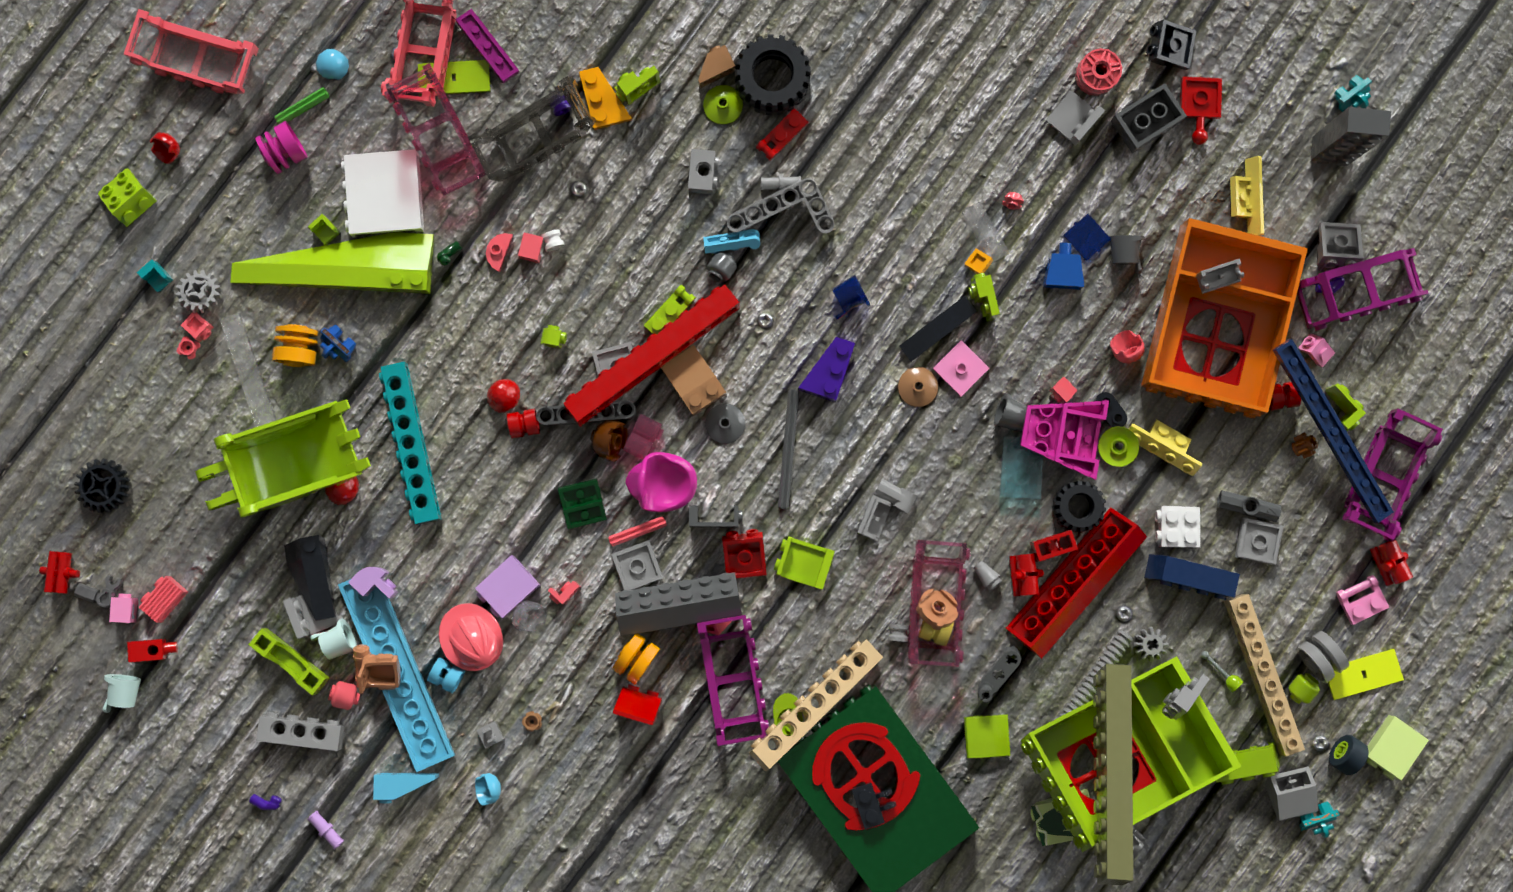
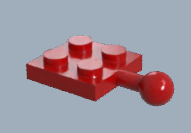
[1180,77,1222,145]

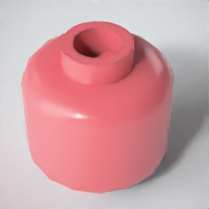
[328,681,360,710]

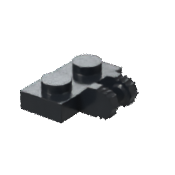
[852,782,897,829]

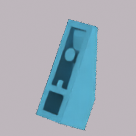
[373,773,439,803]

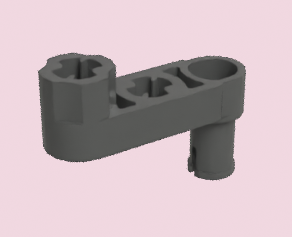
[978,646,1021,702]

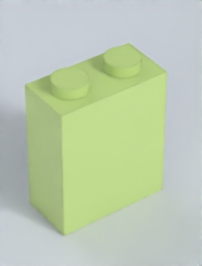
[1366,715,1429,781]

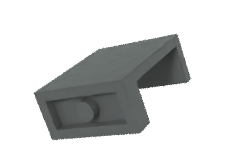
[689,506,743,528]

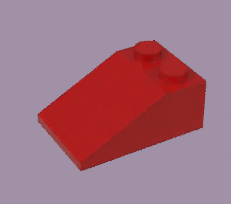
[613,684,662,725]

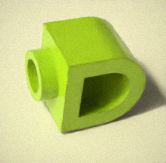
[540,325,567,349]

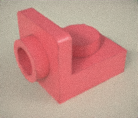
[548,581,581,604]

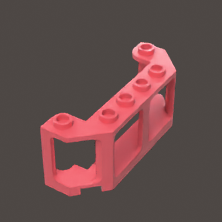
[381,0,457,107]

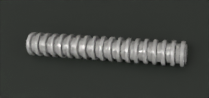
[1059,630,1134,717]

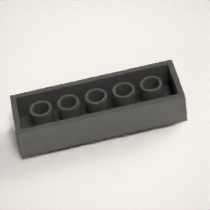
[1311,107,1391,166]
[615,572,742,636]

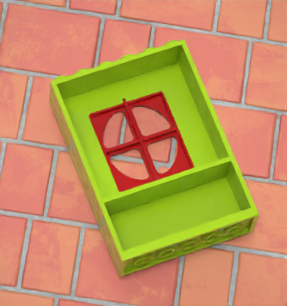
[1021,656,1242,853]

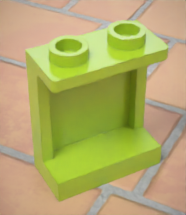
[773,536,835,590]

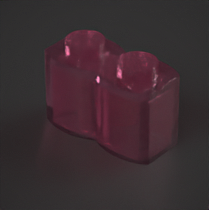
[623,414,664,460]

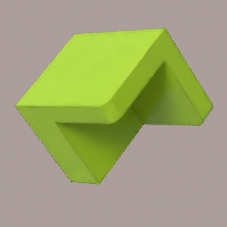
[308,214,341,245]

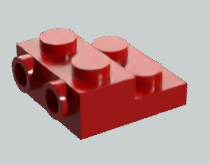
[722,529,767,578]

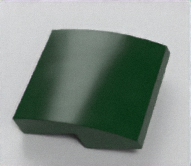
[558,478,607,529]

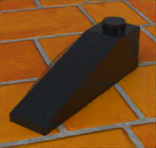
[284,535,336,621]

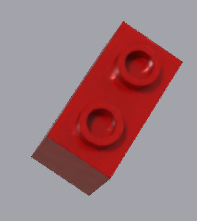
[1029,530,1078,562]

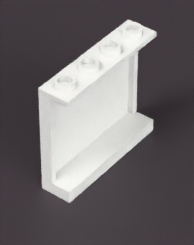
[341,149,424,238]

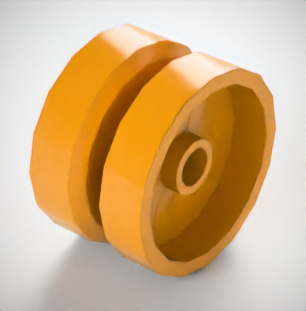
[612,633,661,685]

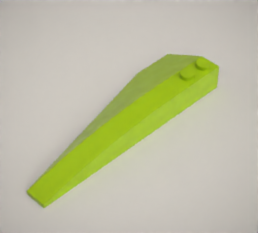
[230,232,434,294]

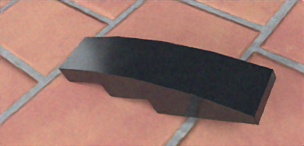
[899,295,978,362]

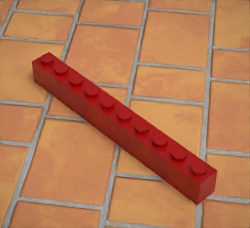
[563,284,740,427]

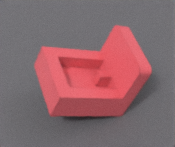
[180,312,214,342]
[1049,377,1077,403]

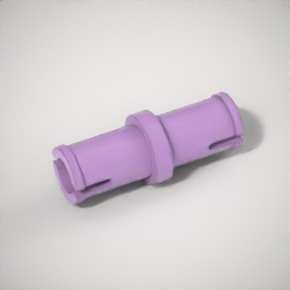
[307,811,344,850]

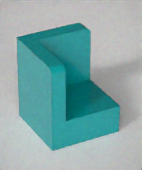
[136,259,173,292]

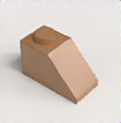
[698,45,735,88]

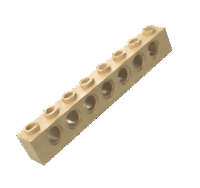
[1224,594,1305,756]
[749,639,883,771]

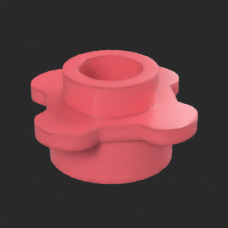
[1002,192,1024,210]
[177,336,201,359]

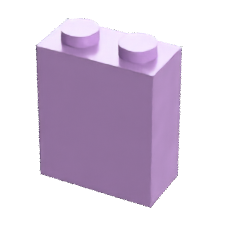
[475,555,540,618]

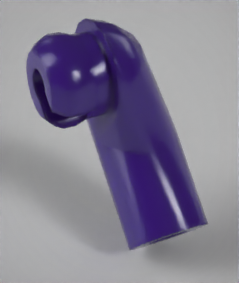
[1315,277,1345,294]

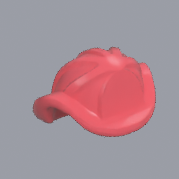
[439,603,503,671]

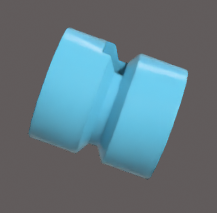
[427,657,465,694]

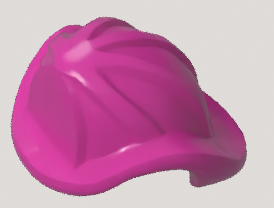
[626,452,697,512]

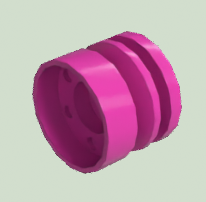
[255,121,308,174]

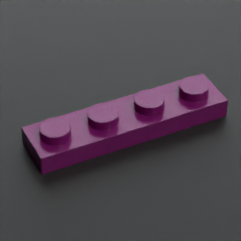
[455,8,519,84]

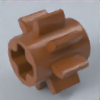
[1292,432,1318,459]

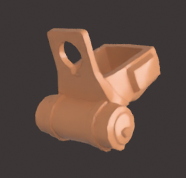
[353,644,400,694]

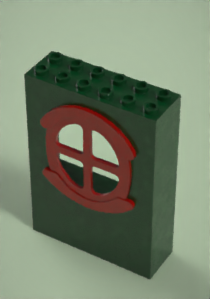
[777,684,980,892]

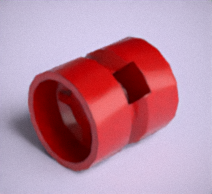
[1269,382,1301,410]
[507,408,540,439]

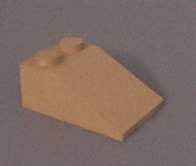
[661,345,726,416]

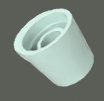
[310,618,357,660]
[103,674,141,713]

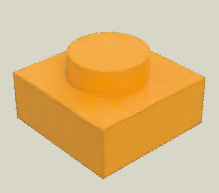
[964,248,993,274]

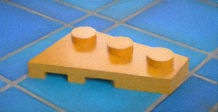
[579,67,632,130]

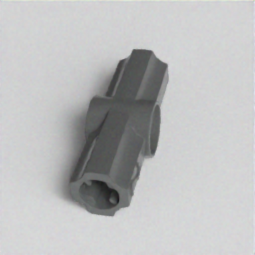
[1217,490,1281,522]

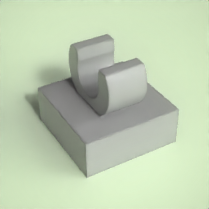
[476,721,505,749]

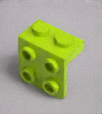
[98,168,157,227]
[1325,383,1366,431]

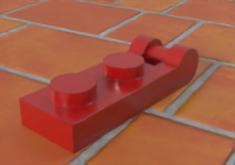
[756,108,809,161]

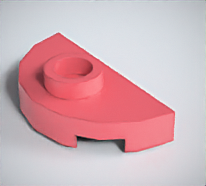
[486,233,513,272]

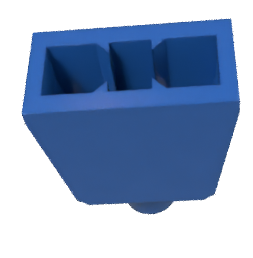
[1043,243,1084,290]

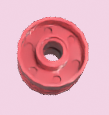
[1075,48,1122,96]

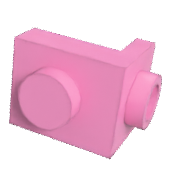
[1298,334,1335,368]

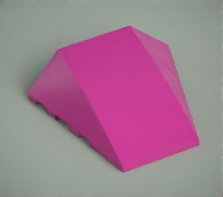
[1020,400,1109,480]

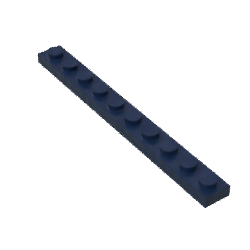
[1273,339,1394,523]

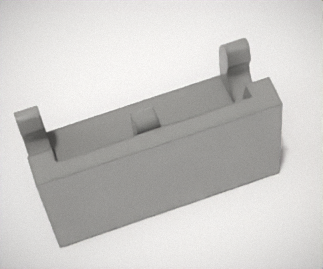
[1196,258,1244,294]
[857,495,892,541]

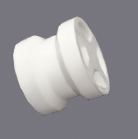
[541,230,565,252]

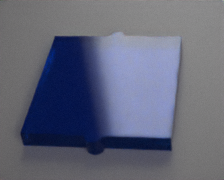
[1063,213,1110,261]

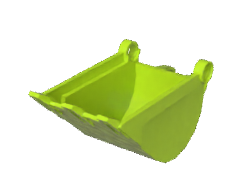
[195,399,371,518]

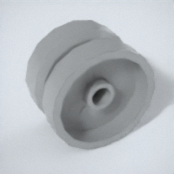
[1297,631,1349,684]

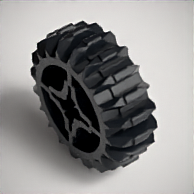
[74,458,131,513]

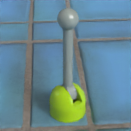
[1201,651,1244,693]

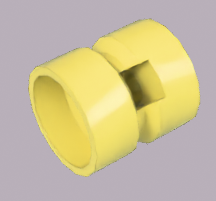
[918,620,954,647]

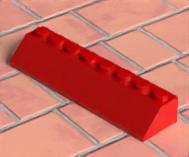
[1006,507,1147,659]

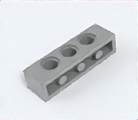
[256,712,345,751]

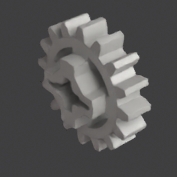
[176,270,222,313]

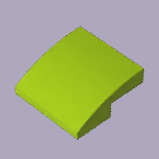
[964,714,1010,758]

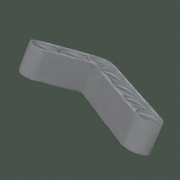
[727,178,834,233]

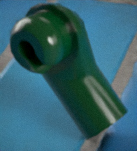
[437,241,462,266]

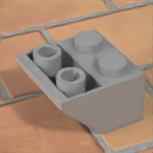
[1264,766,1318,822]

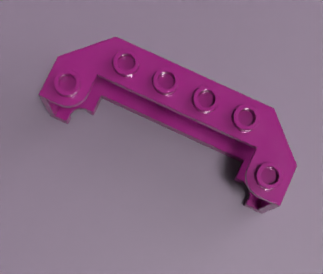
[1297,248,1429,331]
[1343,408,1443,541]
[697,615,769,746]

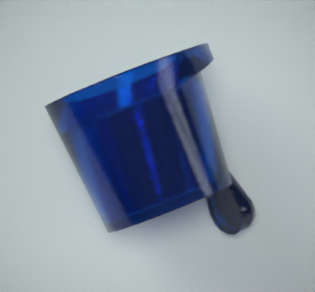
[832,274,870,320]

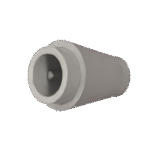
[973,561,1002,591]

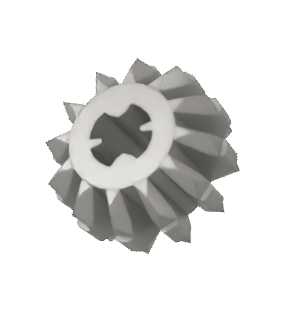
[1133,627,1169,662]

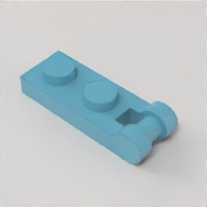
[703,229,760,254]

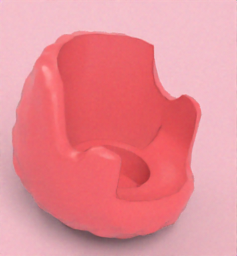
[1110,330,1145,364]

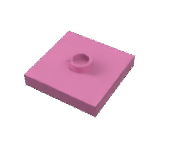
[933,340,989,397]

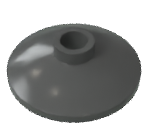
[705,404,745,444]

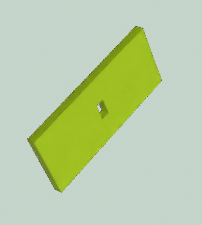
[418,60,491,96]

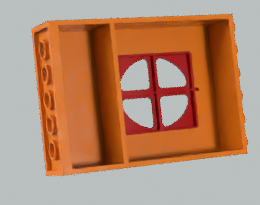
[1141,218,1308,419]

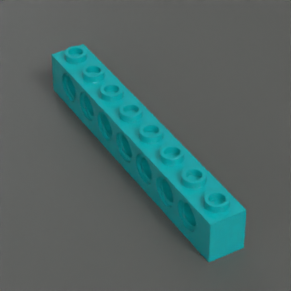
[379,361,442,525]

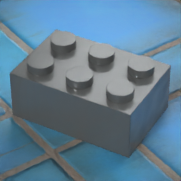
[1111,83,1187,154]

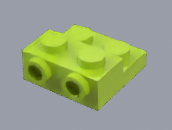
[614,66,660,105]
[968,273,1000,321]

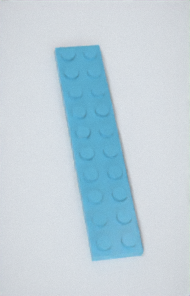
[338,579,455,772]

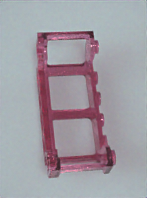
[384,63,487,196]
[908,540,970,667]

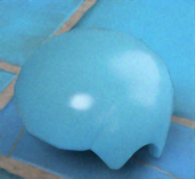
[316,49,349,80]
[475,773,501,806]

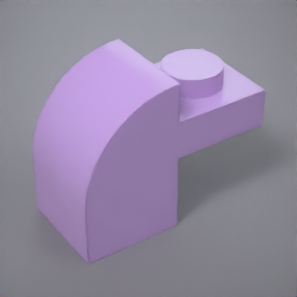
[348,567,398,598]

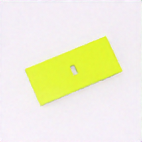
[1328,649,1404,700]

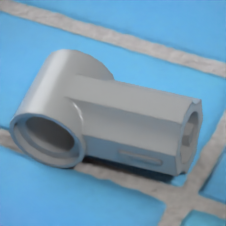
[874,479,917,514]

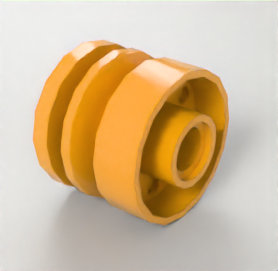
[272,324,319,367]

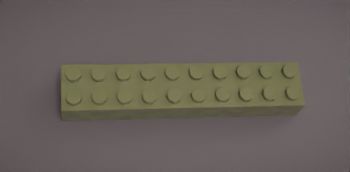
[1093,664,1133,886]

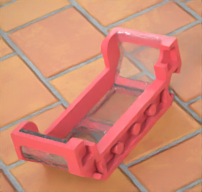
[124,9,259,94]

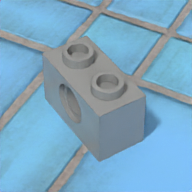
[688,149,719,194]

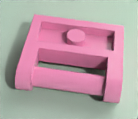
[1336,575,1390,625]

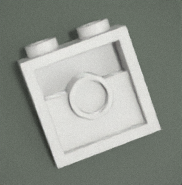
[1155,506,1200,547]

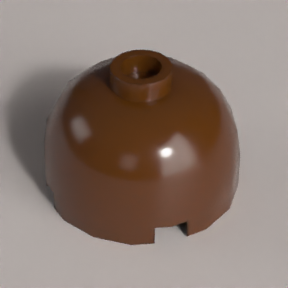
[590,421,628,462]

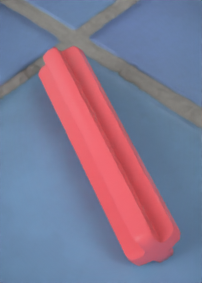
[608,516,667,546]

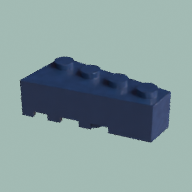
[1144,554,1240,600]

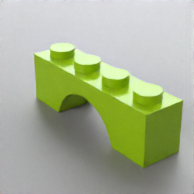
[248,628,330,695]

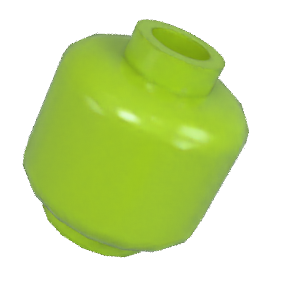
[1288,673,1320,704]

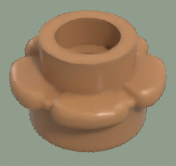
[522,711,542,732]

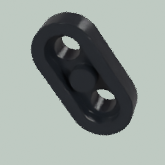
[1094,392,1128,428]

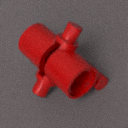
[1369,539,1413,586]
[39,551,80,593]
[1009,553,1044,596]

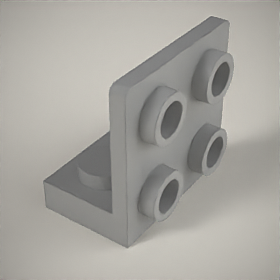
[1046,91,1105,146]
[283,595,339,639]

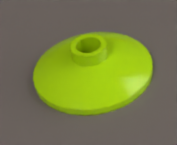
[703,85,743,125]
[1098,426,1139,467]

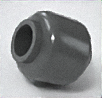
[707,252,737,282]

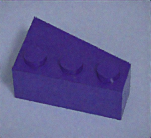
[798,337,855,403]

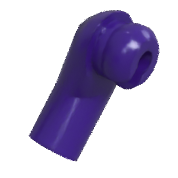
[249,794,282,810]

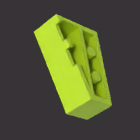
[1216,742,1280,785]

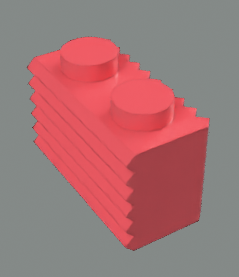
[139,576,188,623]

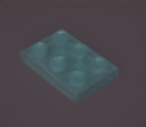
[999,436,1043,499]

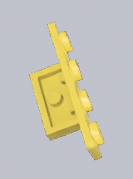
[1230,156,1264,236]
[1128,419,1202,476]

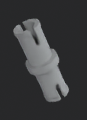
[760,175,801,190]

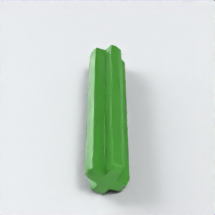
[274,87,329,124]

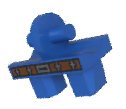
[320,325,356,362]

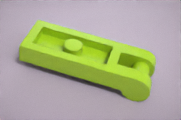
[644,284,696,334]

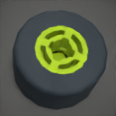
[1329,735,1369,775]

